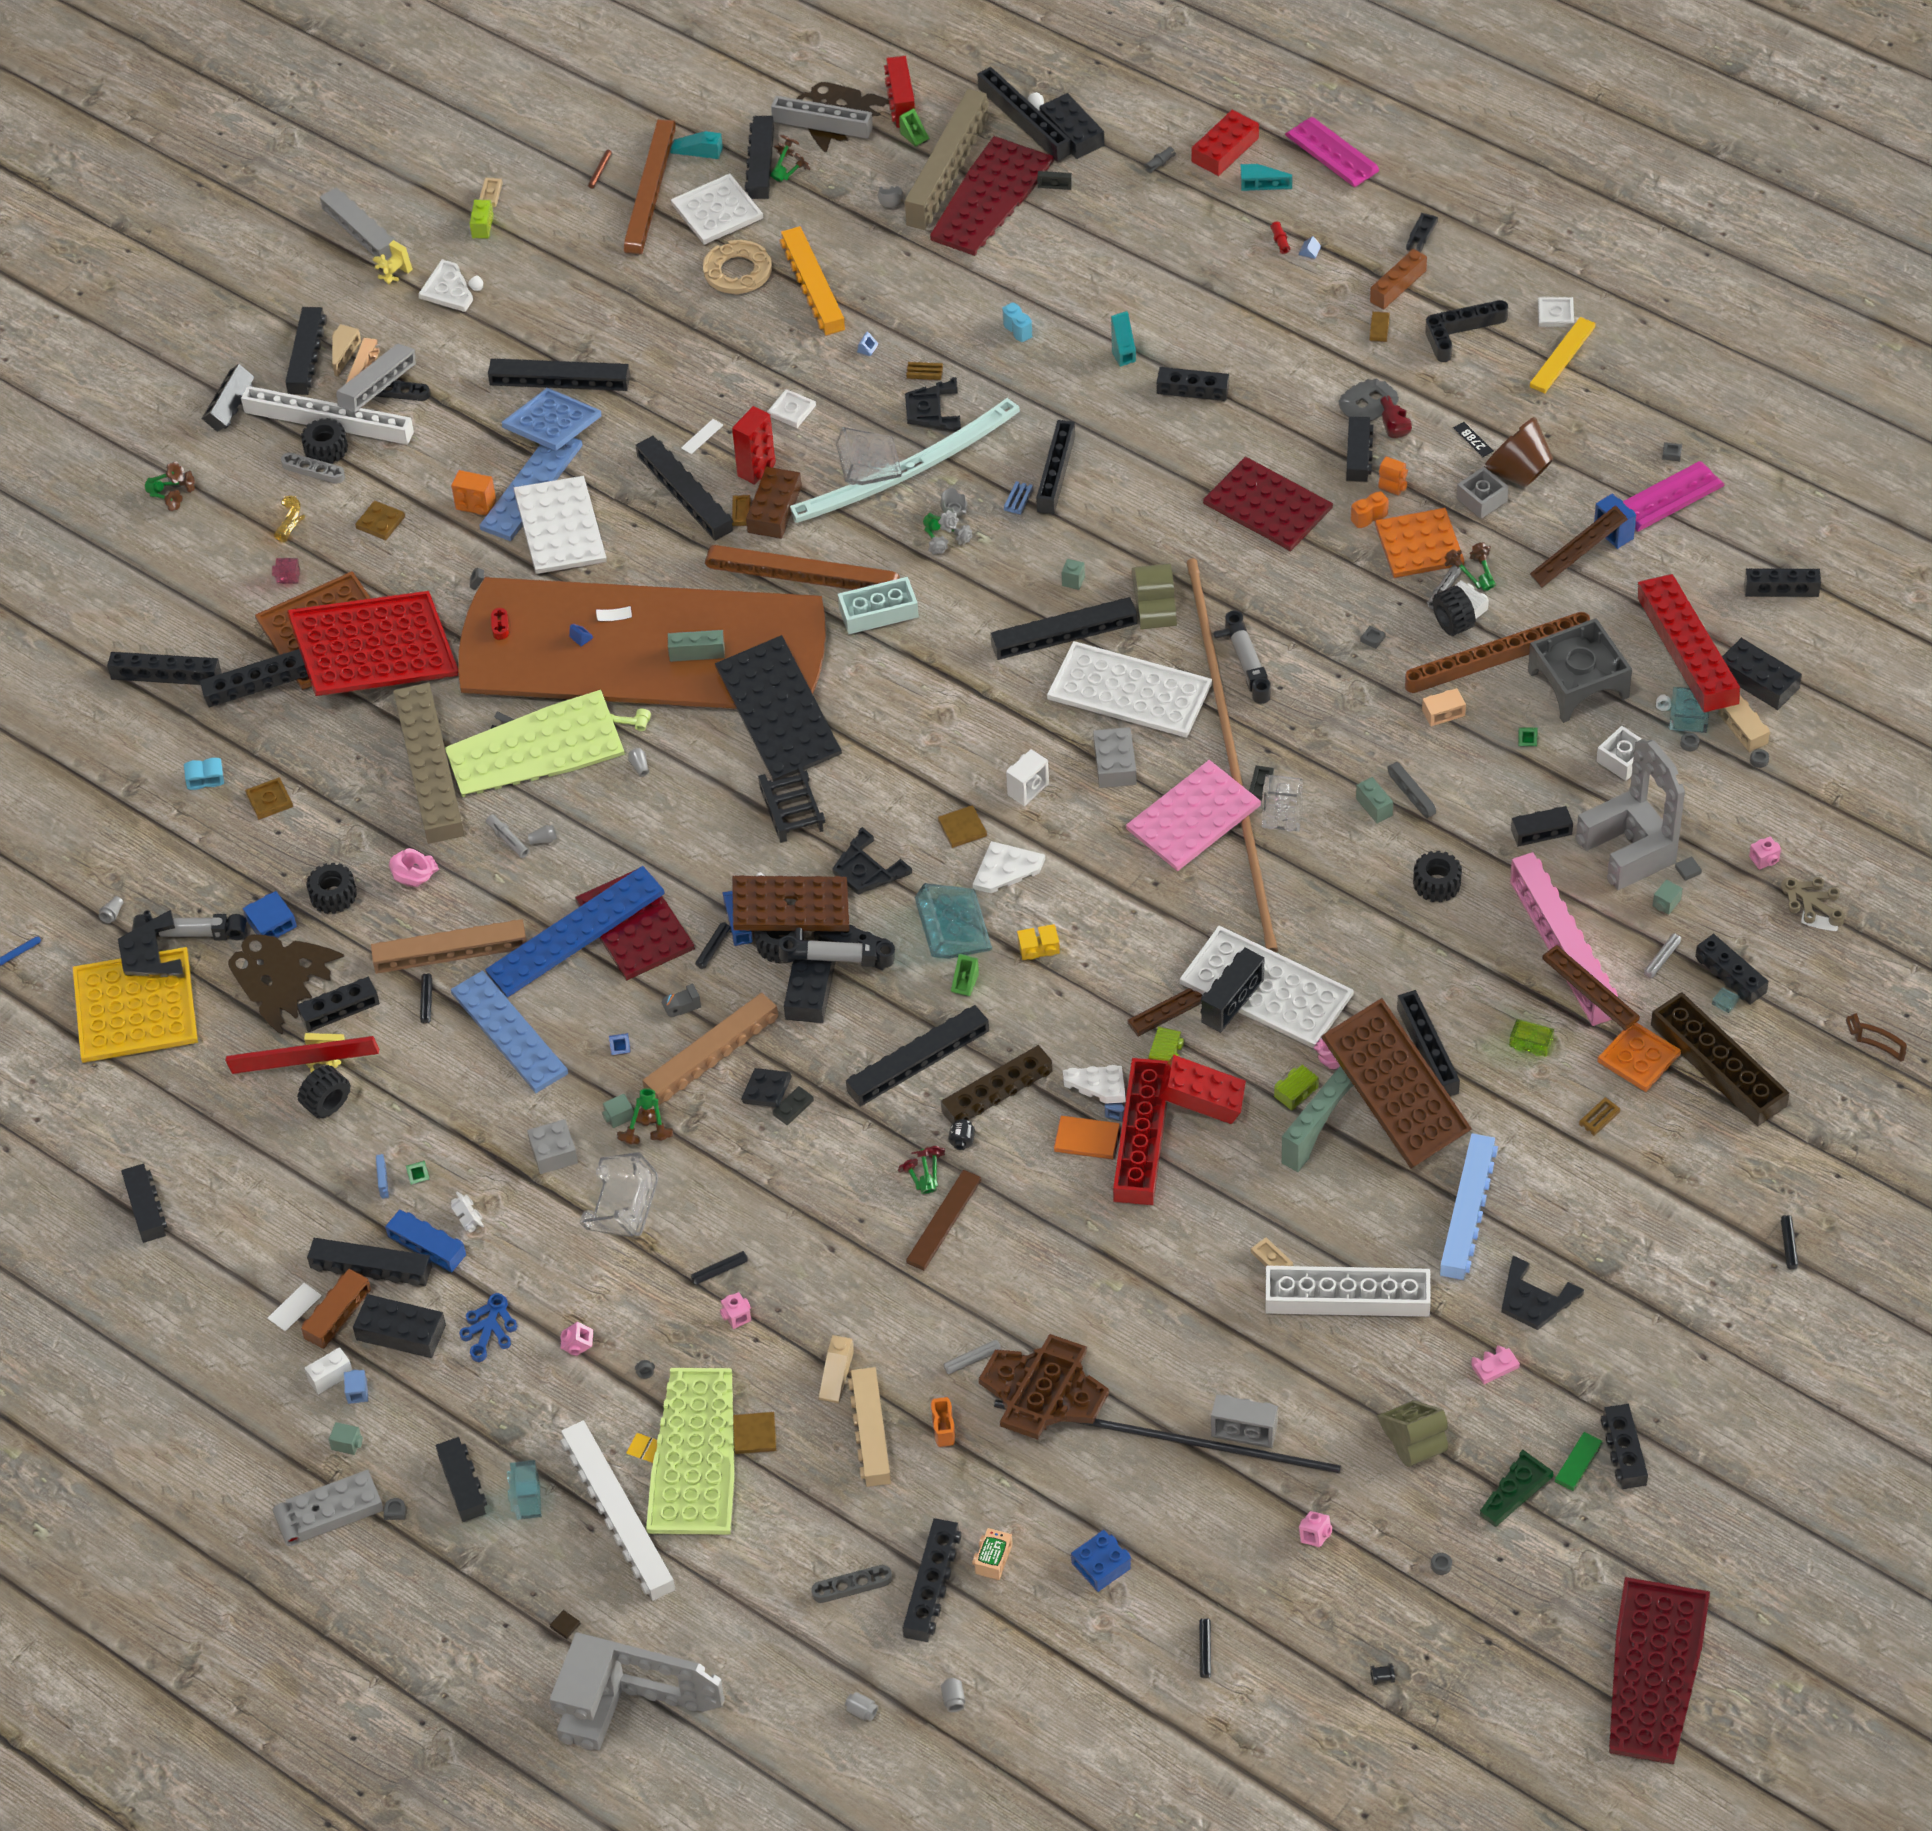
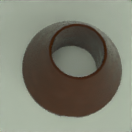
[1484,417,1553,487]

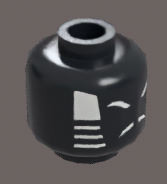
[948,1119,976,1150]

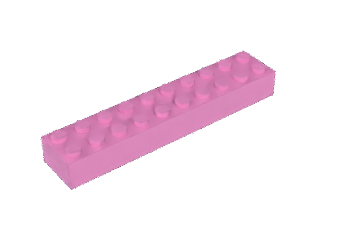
[1510,852,1618,1026]

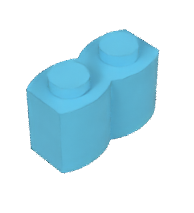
[1002,302,1032,342]
[184,758,224,790]

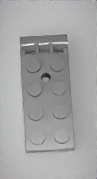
[273,1470,384,1546]

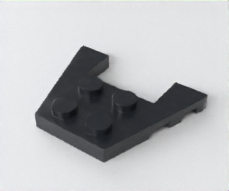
[905,377,961,432]
[832,827,912,895]
[118,910,184,978]
[1501,1255,1584,1330]

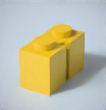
[1017,924,1060,960]

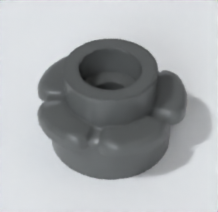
[635,1360,655,1379]

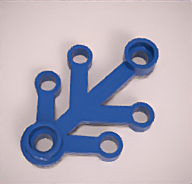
[459,1293,517,1362]

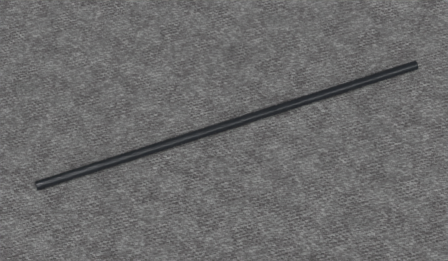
[994,1399,1341,1474]

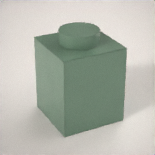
[1061,559,1085,590]
[1652,879,1683,915]
[602,1094,633,1128]
[328,1422,363,1455]

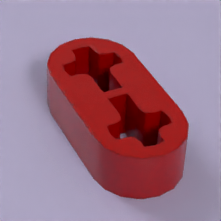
[491,608,509,640]

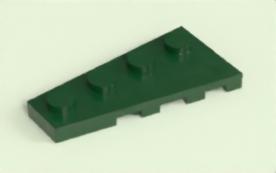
[1480,1449,1554,1527]

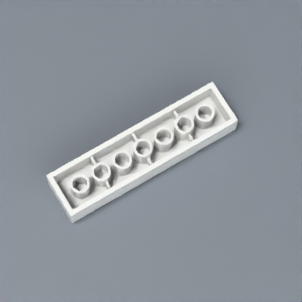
[1266,1266,1431,1317]

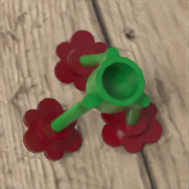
[898,1146,945,1194]

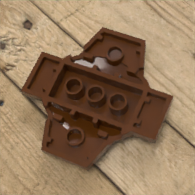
[979,1334,1109,1440]

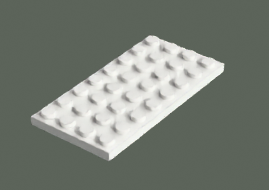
[1047,641,1212,738]
[1179,926,1354,1049]

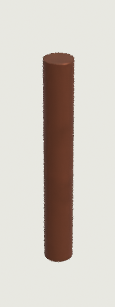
[588,149,612,189]

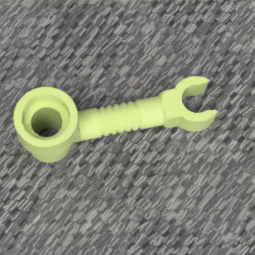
[610,709,651,731]

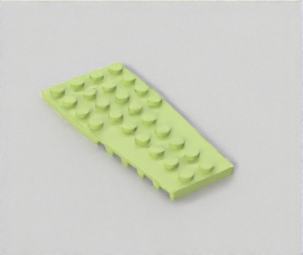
[445,690,625,797]
[646,1368,735,1535]

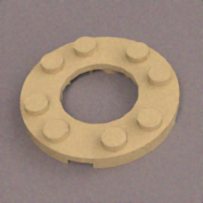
[703,240,772,295]

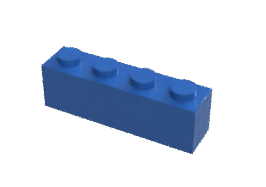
[385,1209,466,1272]

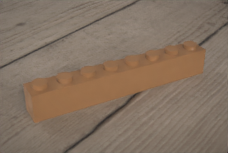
[371,919,527,974]
[642,992,778,1105]

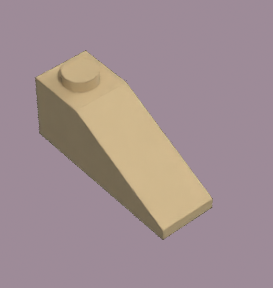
[332,324,361,377]
[819,1335,854,1403]

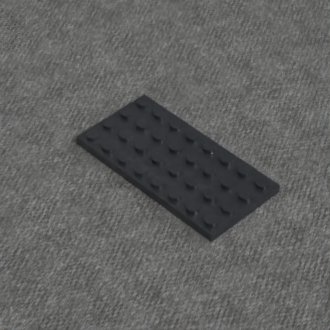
[715,635,842,781]

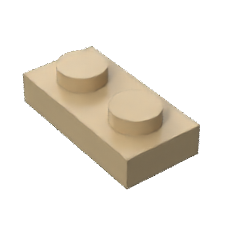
[479,178,503,207]
[1251,1238,1293,1267]

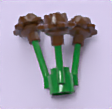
[1444,542,1496,592]

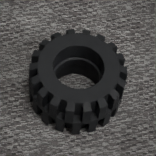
[301,418,348,464]
[1432,585,1476,636]
[1413,850,1462,902]
[306,863,357,914]
[755,931,804,963]
[297,1065,351,1119]

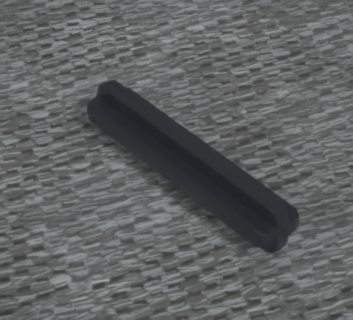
[695,922,730,969]
[420,973,432,1024]
[1781,1215,1798,1269]
[691,1251,748,1285]
[1199,1618,1211,1678]

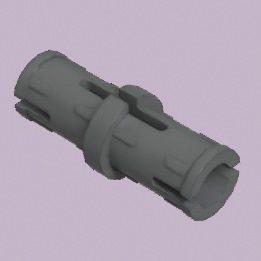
[1144,146,1176,173]

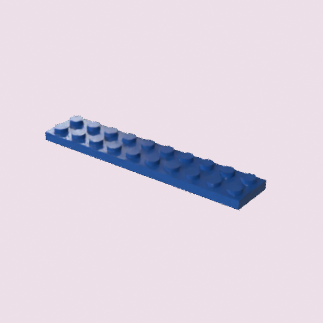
[485,866,665,998]

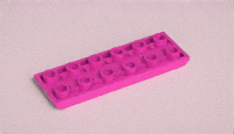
[1285,117,1379,188]
[1623,461,1725,532]

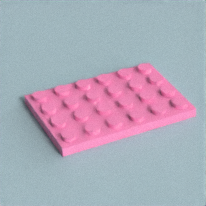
[1126,760,1261,871]

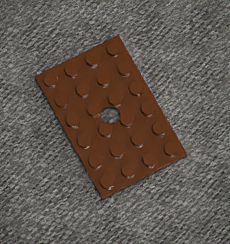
[732,875,849,931]

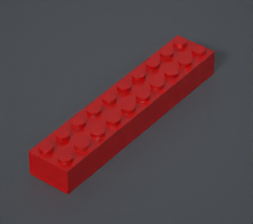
[1638,574,1740,713]

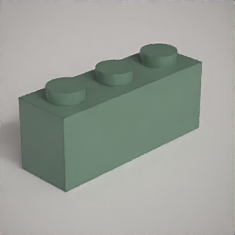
[668,630,725,662]

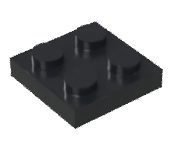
[741,1068,792,1108]

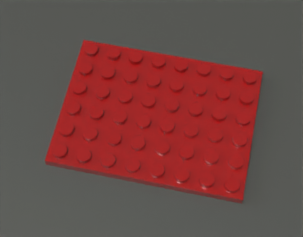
[287,591,459,696]

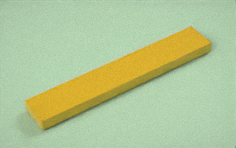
[1530,317,1596,393]

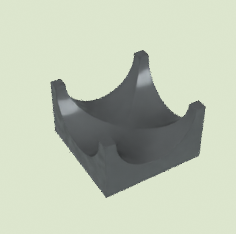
[1528,618,1632,723]

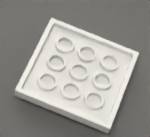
[671,174,763,245]

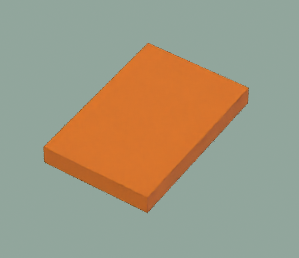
[1054,1116,1120,1159]

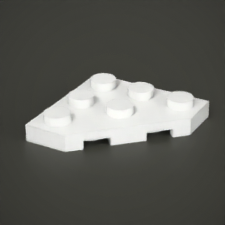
[419,260,473,312]
[973,841,1045,893]
[1063,1065,1126,1104]

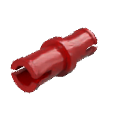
[1270,221,1291,254]

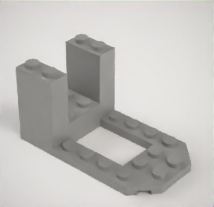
[1575,739,1685,890]
[549,1632,725,1750]

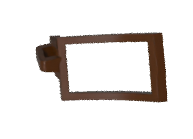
[1846,1013,1907,1062]

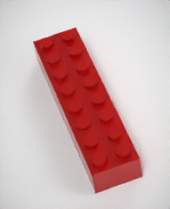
[1113,1058,1168,1205]

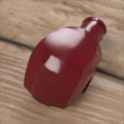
[1380,396,1412,438]

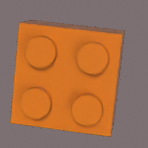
[451,470,496,516]

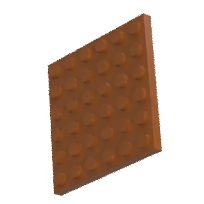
[255,571,371,690]

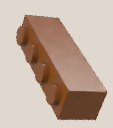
[1370,249,1427,310]
[301,1269,371,1349]

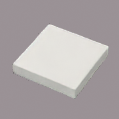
[1538,297,1574,327]
[767,389,816,428]

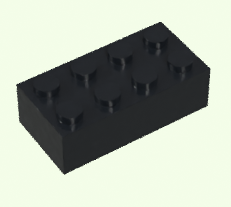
[1039,93,1105,159]
[1722,637,1802,710]
[1200,947,1265,1033]
[783,959,836,1023]
[353,1294,446,1358]

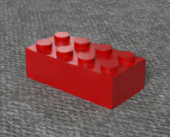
[884,55,915,128]
[1191,110,1259,176]
[732,406,776,485]
[1159,1055,1246,1124]

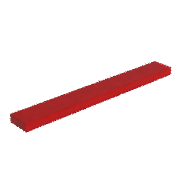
[225,1036,380,1074]

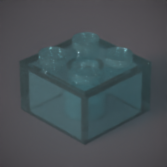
[1669,687,1709,733]
[507,1460,542,1520]

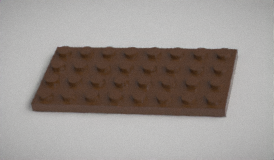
[1321,998,1472,1169]

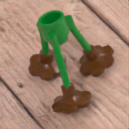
[145,461,195,511]
[617,1088,673,1144]

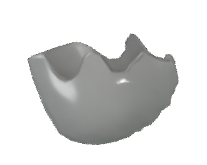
[878,186,903,208]
[940,488,968,517]

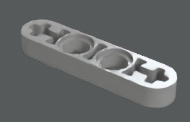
[281,453,345,484]

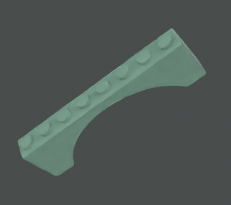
[1281,1066,1354,1172]

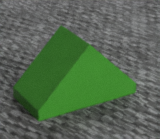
[899,108,929,146]
[951,954,979,996]

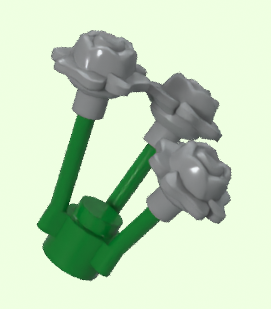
[923,510,973,555]

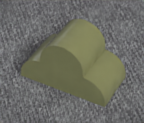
[1131,563,1177,630]
[1377,1400,1448,1467]

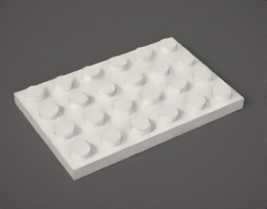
[514,476,606,574]

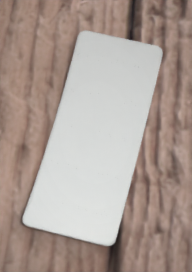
[596,606,632,621]
[1801,911,1838,931]

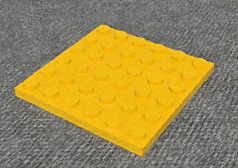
[73,947,198,1063]

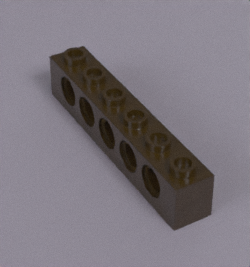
[941,1045,1053,1124]

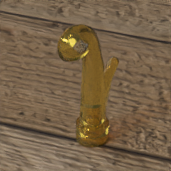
[274,495,305,542]

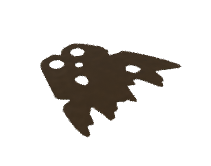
[797,82,889,152]
[228,934,344,1034]

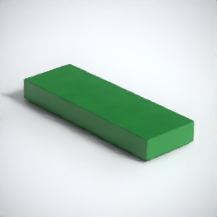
[1555,1432,1603,1491]

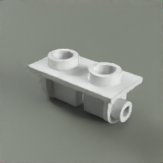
[451,1192,484,1232]

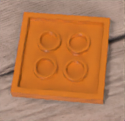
[1597,1022,1681,1092]

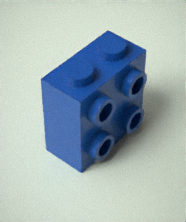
[243,891,297,938]
[1071,1530,1131,1592]

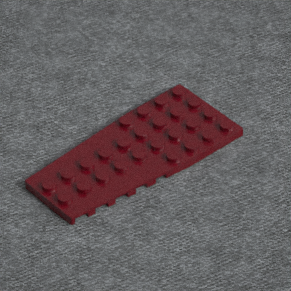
[930,136,1054,256]
[1609,1577,1710,1764]

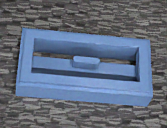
[1004,481,1033,515]
[376,1154,389,1199]

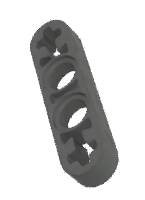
[1387,762,1436,818]
[811,1565,892,1603]

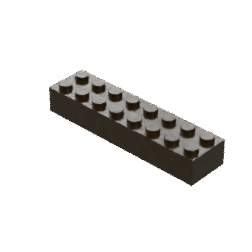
[1651,992,1790,1127]

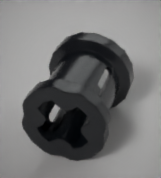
[1370,1663,1395,1685]

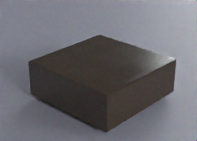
[550,1610,580,1639]

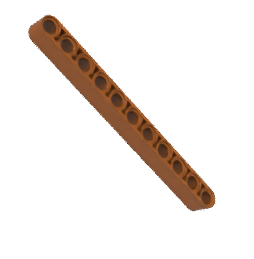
[624,119,676,254]
[705,545,900,590]
[1405,612,1590,693]

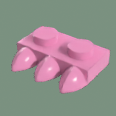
[1471,1345,1520,1384]

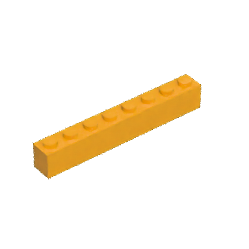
[779,226,845,336]

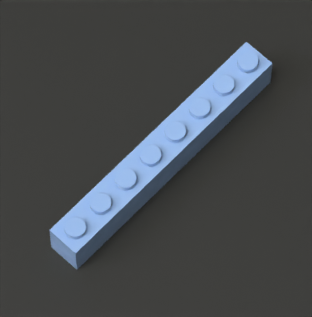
[1440,1133,1498,1280]

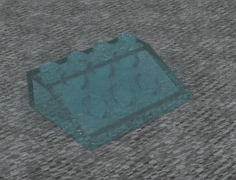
[914,883,992,959]

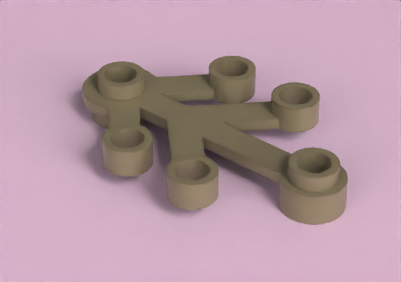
[1781,877,1845,927]

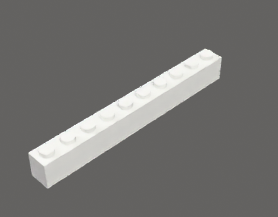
[241,386,414,445]
[560,1420,675,1601]

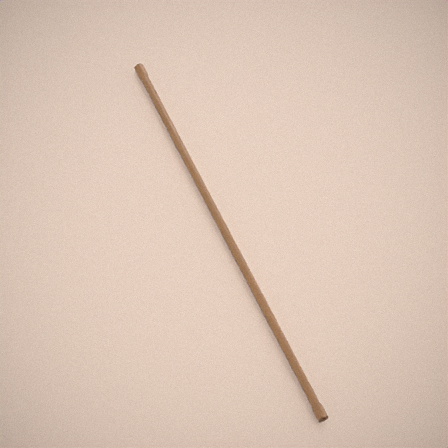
[1186,558,1278,953]

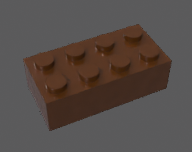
[746,467,802,539]

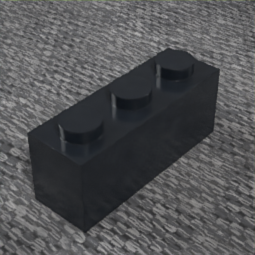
[1511,806,1573,847]

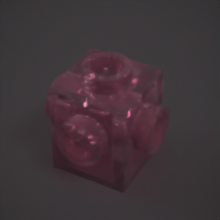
[272,558,300,584]

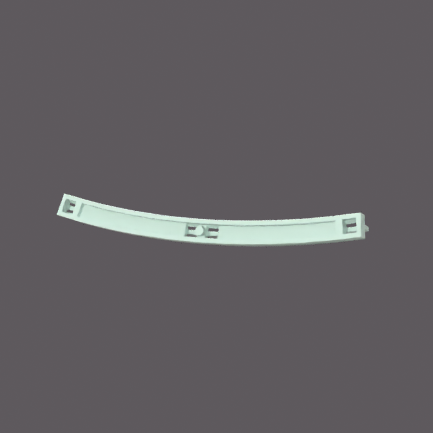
[790,398,1020,523]

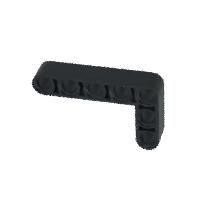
[1425,300,1509,362]

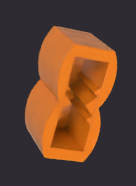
[1378,456,1408,496]
[1351,491,1389,528]
[931,1397,955,1447]

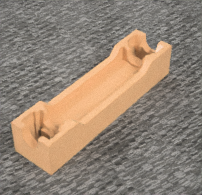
[346,338,380,383]

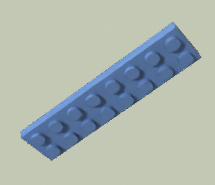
[479,438,583,541]
[451,970,568,1093]

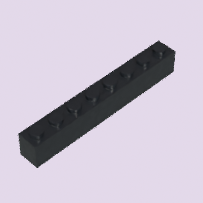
[977,66,1071,162]
[488,358,630,391]
[636,435,733,541]
[990,597,1137,660]
[846,1005,989,1107]

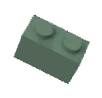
[1356,777,1393,823]

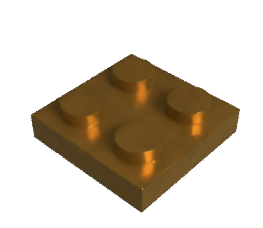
[355,500,405,540]

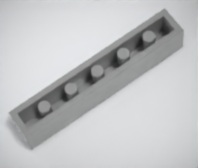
[771,96,873,139]
[320,187,397,260]
[336,343,415,412]

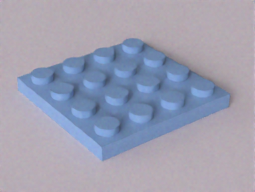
[502,388,601,451]

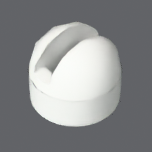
[468,276,483,291]
[1656,694,1671,711]

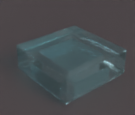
[1712,987,1739,1013]

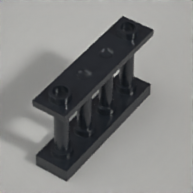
[758,764,826,843]

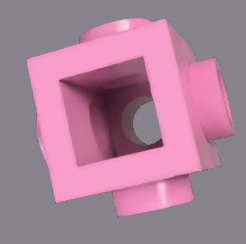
[1749,836,1781,870]
[720,1292,751,1329]
[560,1322,593,1356]
[1299,1511,1332,1547]

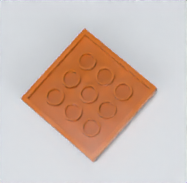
[1375,508,1464,578]

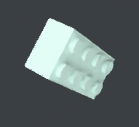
[838,577,919,635]

